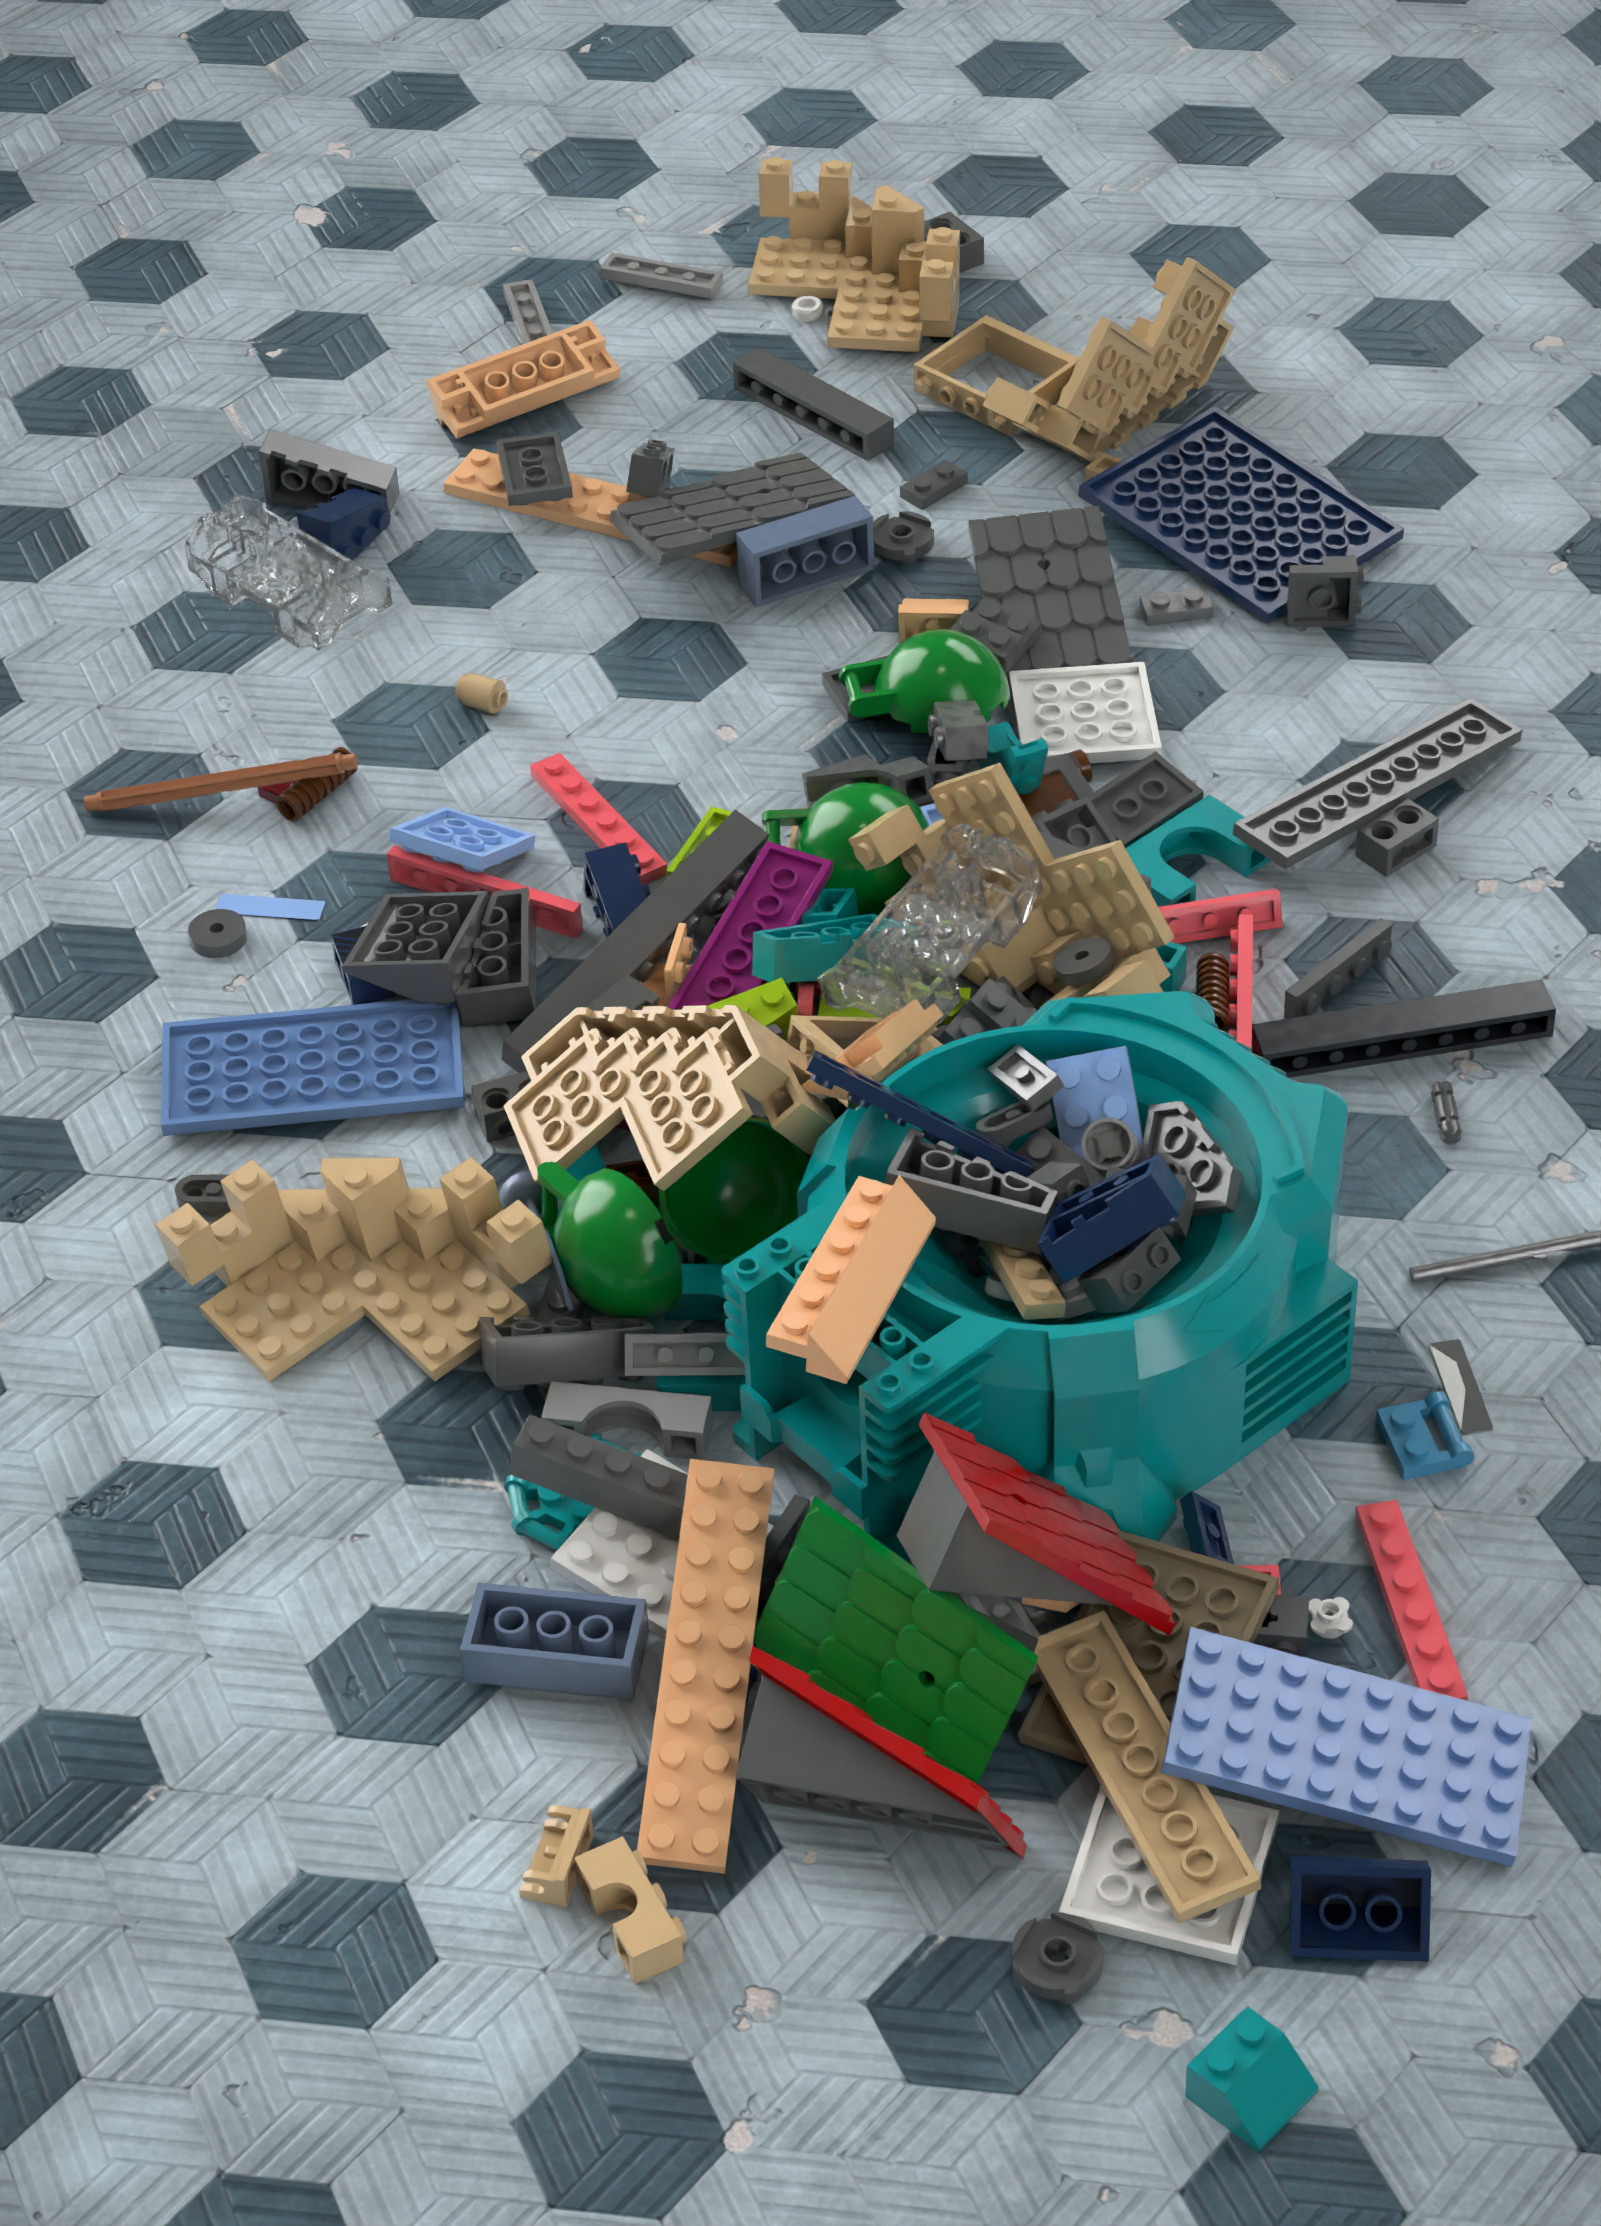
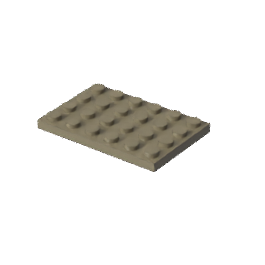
[1018,1530,1279,1765]

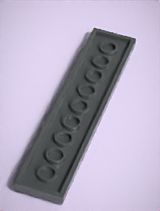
[1232,698,1523,869]

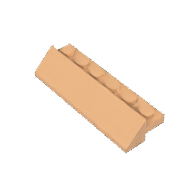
[427,320,620,439]
[802,999,943,1101]
[766,1175,936,1384]

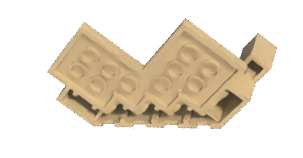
[748,157,960,352]
[983,257,1236,462]
[848,763,1175,1008]
[504,1005,836,1191]
[155,1157,553,1382]

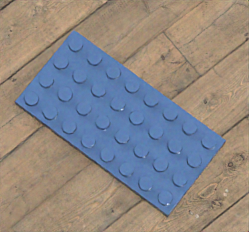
[161,999,465,1136]
[1161,1627,1532,1867]

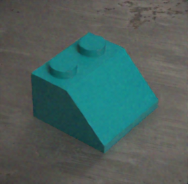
[1185,2006,1319,2153]

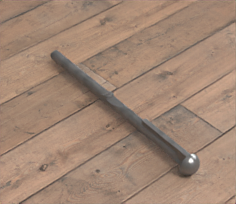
[1409,1230,1601,1283]

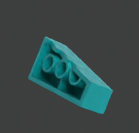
[752,913,918,986]

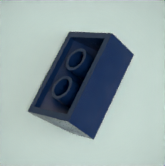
[1289,1855,1431,1962]

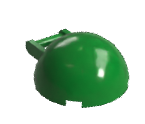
[839,629,1010,734]
[762,782,930,917]
[658,1115,809,1264]
[537,1162,683,1318]

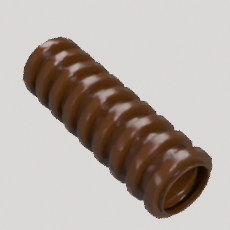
[276,747,358,822]
[1196,953,1229,1032]

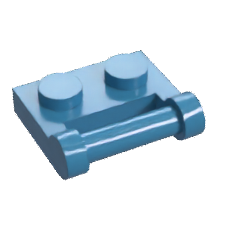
[1376,1391,1475,1480]

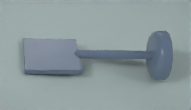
[500,1171,574,1311]

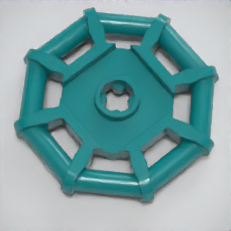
[504,1433,642,1551]

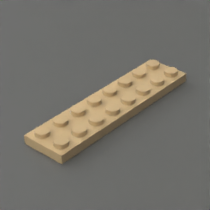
[1034,1610,1261,1923]

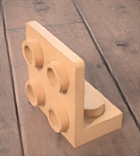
[898,598,969,644]
[640,923,693,1007]

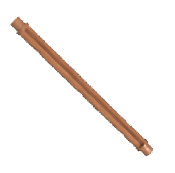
[84,753,358,812]

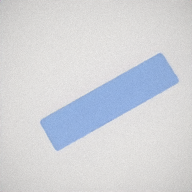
[216,894,325,920]

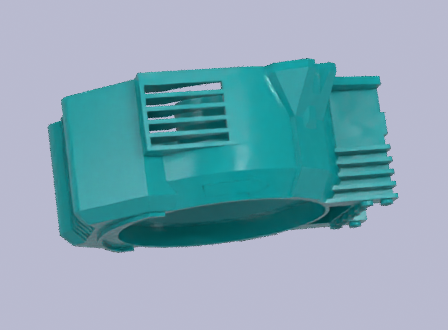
[721,991,1358,1562]

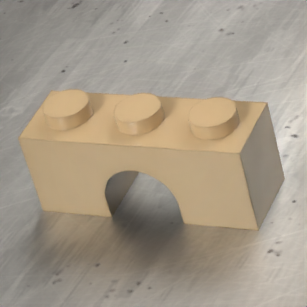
[574,1836,687,1984]

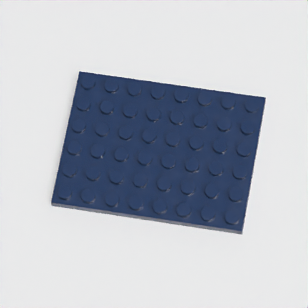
[1078,406,1404,624]

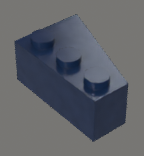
[297,487,391,576]
[583,842,651,938]
[1037,1154,1187,1284]

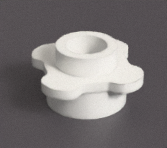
[1309,1597,1353,1639]

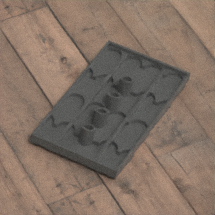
[610,452,855,565]
[968,506,1132,690]

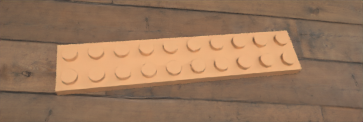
[444,448,738,567]
[637,1459,775,1874]

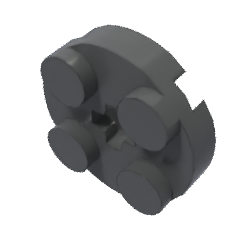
[873,511,934,566]
[1012,1912,1104,2004]

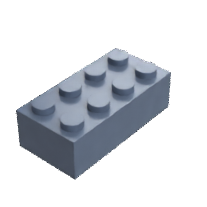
[736,496,874,607]
[460,1582,649,1699]

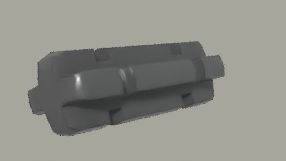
[1431,1081,1462,1144]

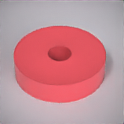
[797,982,816,1016]

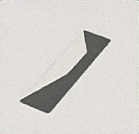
[1429,1339,1493,1433]

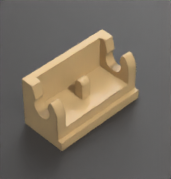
[519,1805,594,1907]

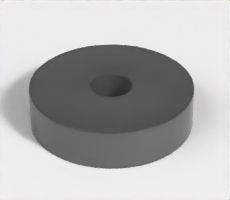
[188,909,247,958]
[1053,937,1115,986]

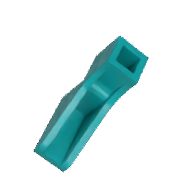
[977,721,1048,794]

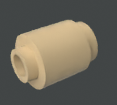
[455,673,508,714]

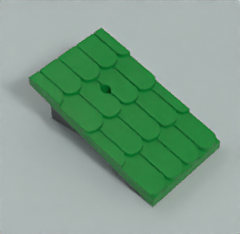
[754,1496,1039,1784]

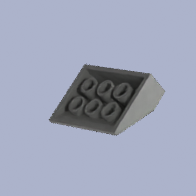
[343,891,490,1005]

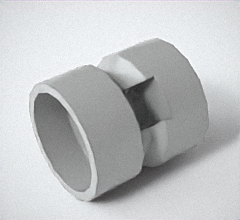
[1081,1118,1140,1176]

